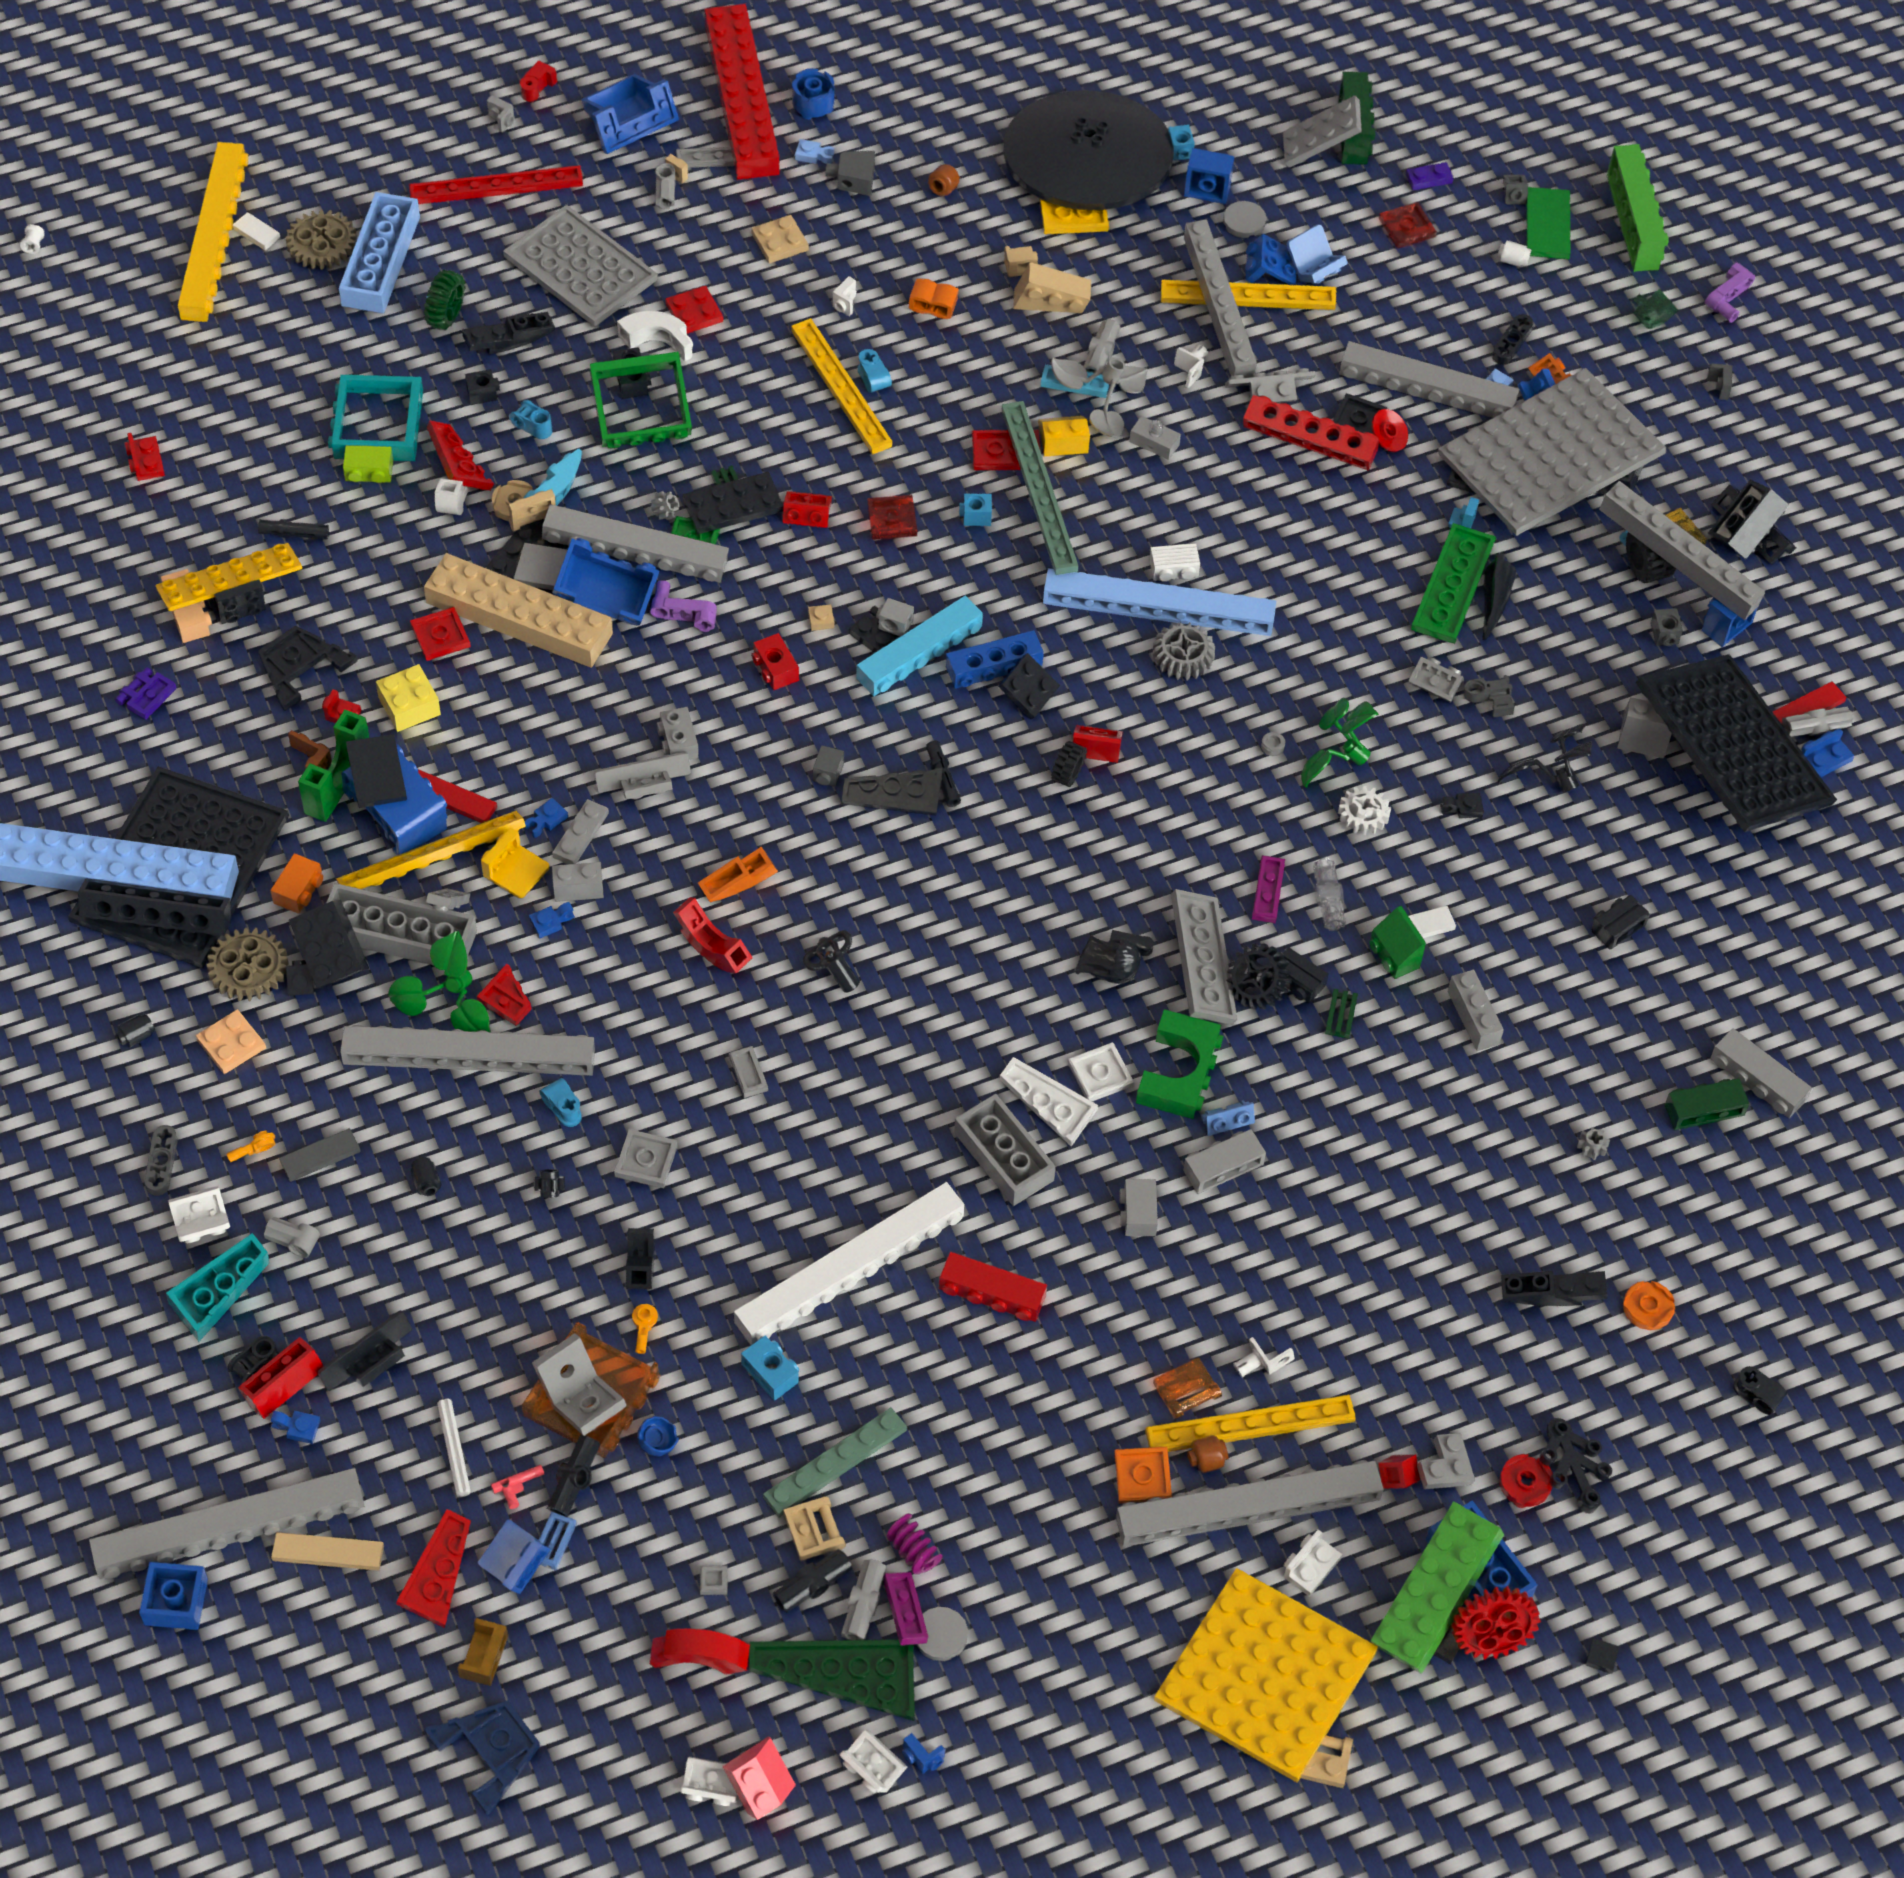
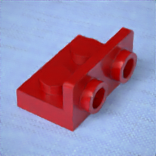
[124,432,165,481]
[783,491,832,528]

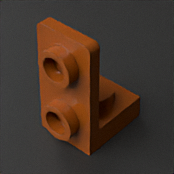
[288,730,332,770]

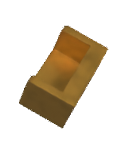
[458,1618,508,1686]

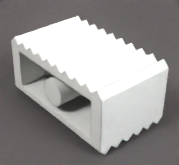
[1149,543,1200,581]

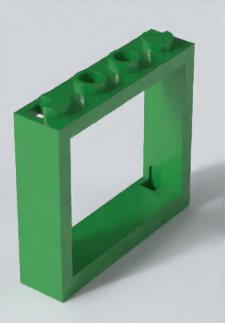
[590,352,692,449]

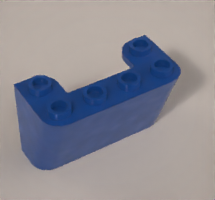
[552,538,659,626]

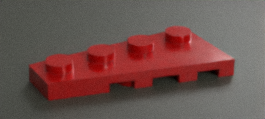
[426,420,494,491]
[396,1509,471,1628]

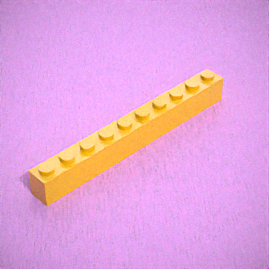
[178,142,249,322]

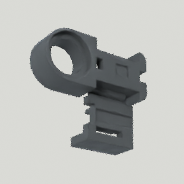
[1464,675,1515,717]

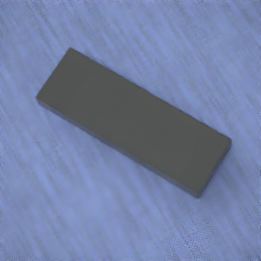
[279,1128,361,1182]

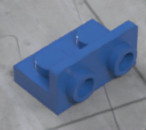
[1801,728,1854,777]

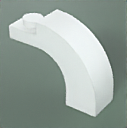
[617,311,693,361]

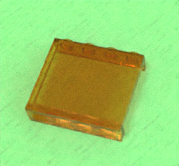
[522,1322,660,1458]

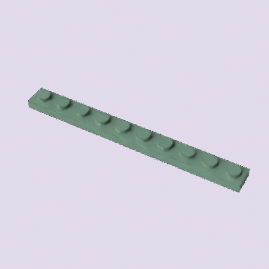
[1001,401,1078,575]

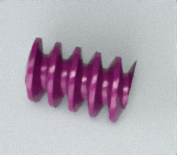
[886,1513,943,1575]

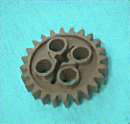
[285,210,357,270]
[207,928,289,1001]

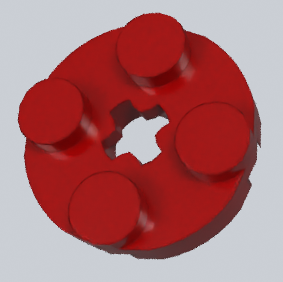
[1499,1454,1553,1508]

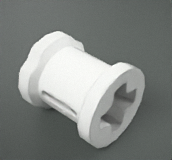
[20,224,44,254]

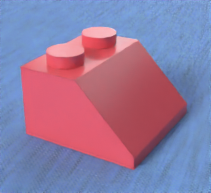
[722,1737,796,1820]

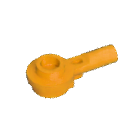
[226,1131,276,1162]
[632,1304,658,1354]

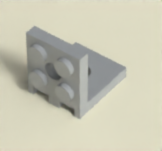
[532,1333,627,1436]

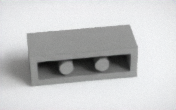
[1447,970,1504,1051]
[1183,1129,1266,1194]

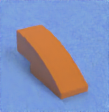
[698,847,778,903]

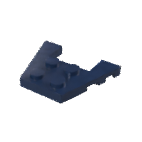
[424,1701,540,1815]

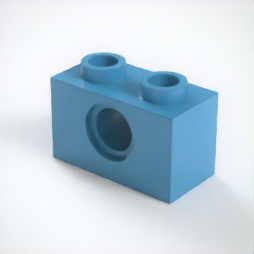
[741,1335,799,1401]

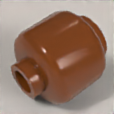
[928,164,960,196]
[1187,1435,1228,1473]

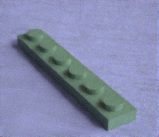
[763,1407,907,1517]

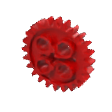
[1451,1586,1541,1659]

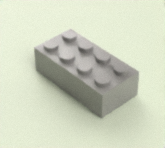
[954,1094,1056,1206]

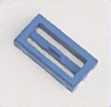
[539,1512,577,1571]

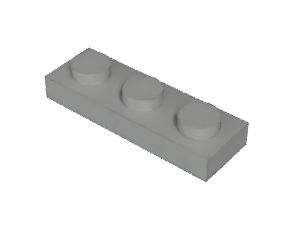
[552,799,609,864]
[426,888,470,911]

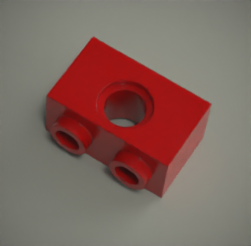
[751,633,799,690]

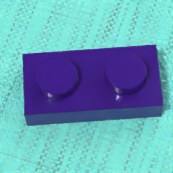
[1406,162,1454,191]

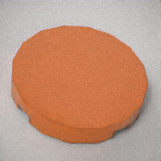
[1623,1281,1675,1330]

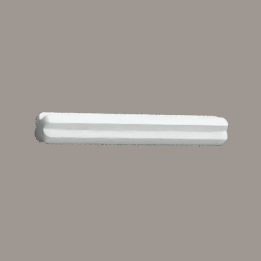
[437,1399,471,1497]

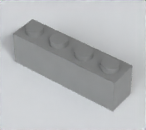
[1710,1028,1812,1118]

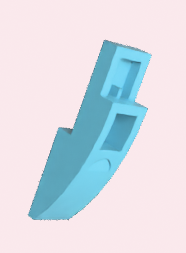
[523,448,582,506]

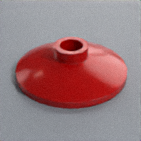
[1372,409,1408,452]

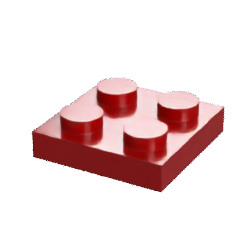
[665,285,723,334]
[410,607,470,661]

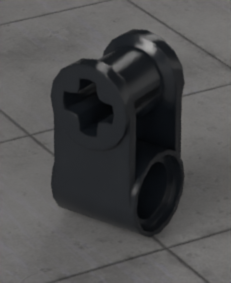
[228,1336,279,1383]
[1733,1366,1787,1415]

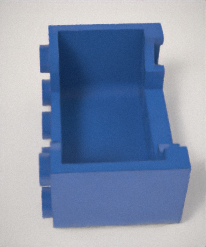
[341,744,448,855]

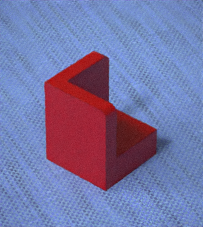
[1378,1454,1420,1489]

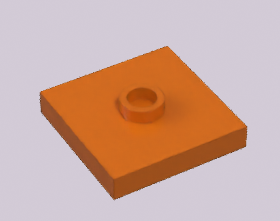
[1114,1446,1172,1504]

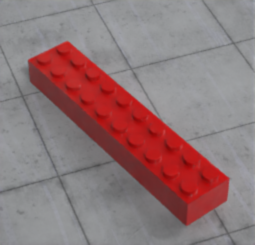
[705,4,780,180]

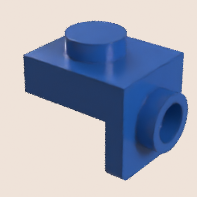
[902,1733,945,1774]

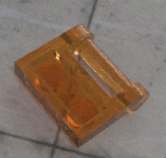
[1153,1357,1222,1419]

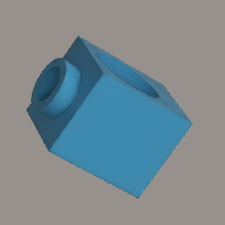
[1168,125,1195,160]
[959,494,992,526]

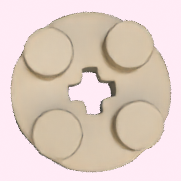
[492,480,534,521]

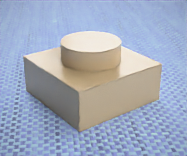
[665,154,688,184]
[808,604,834,631]

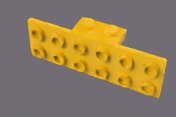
[156,543,302,611]

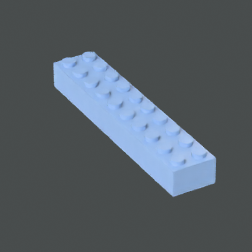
[0,823,239,898]

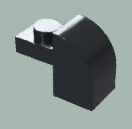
[626,1228,655,1289]

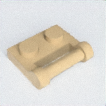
[509,489,556,531]
[784,1497,846,1561]
[1300,1735,1353,1788]

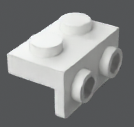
[840,1729,907,1793]
[680,1757,738,1806]

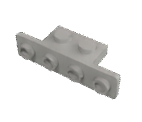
[1225,368,1316,403]
[594,751,691,799]

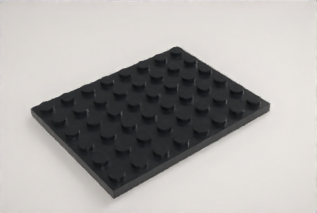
[1635,654,1837,832]
[68,766,289,968]

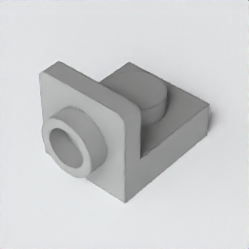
[487,95,515,133]

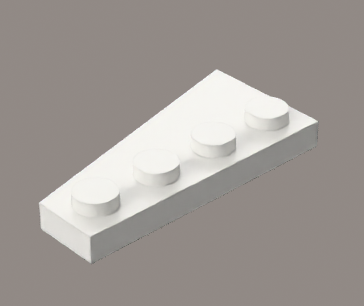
[1000,1057,1098,1146]

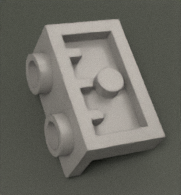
[1408,657,1464,703]

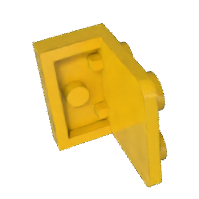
[481,828,549,898]

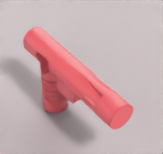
[491,1465,544,1509]

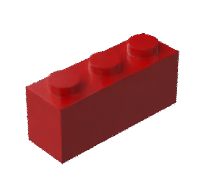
[238,1337,324,1419]

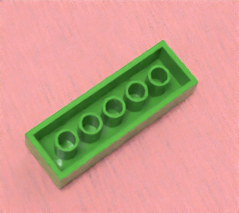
[1607,144,1668,272]
[1371,1501,1504,1674]

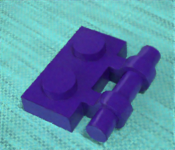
[115,667,177,720]

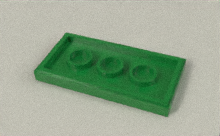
[1526,187,1570,259]

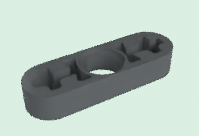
[144,1125,178,1196]

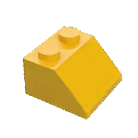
[1038,416,1090,457]

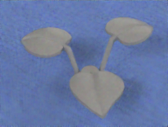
[1051,357,1148,438]

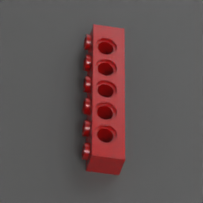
[1243,395,1379,471]

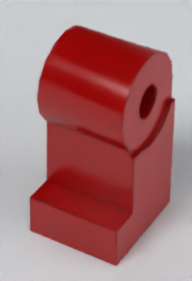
[520,60,557,102]

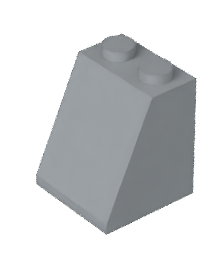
[1617,698,1672,758]

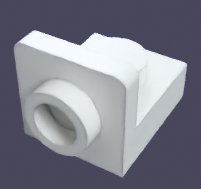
[833,276,856,316]

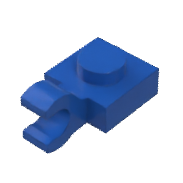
[529,902,575,938]
[270,1411,321,1444]

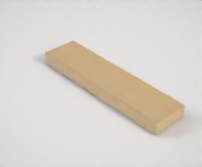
[272,1532,384,1571]

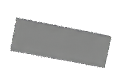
[676,147,734,168]

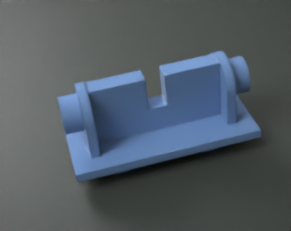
[1201,1100,1255,1136]

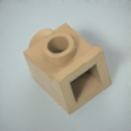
[1004,246,1038,277]

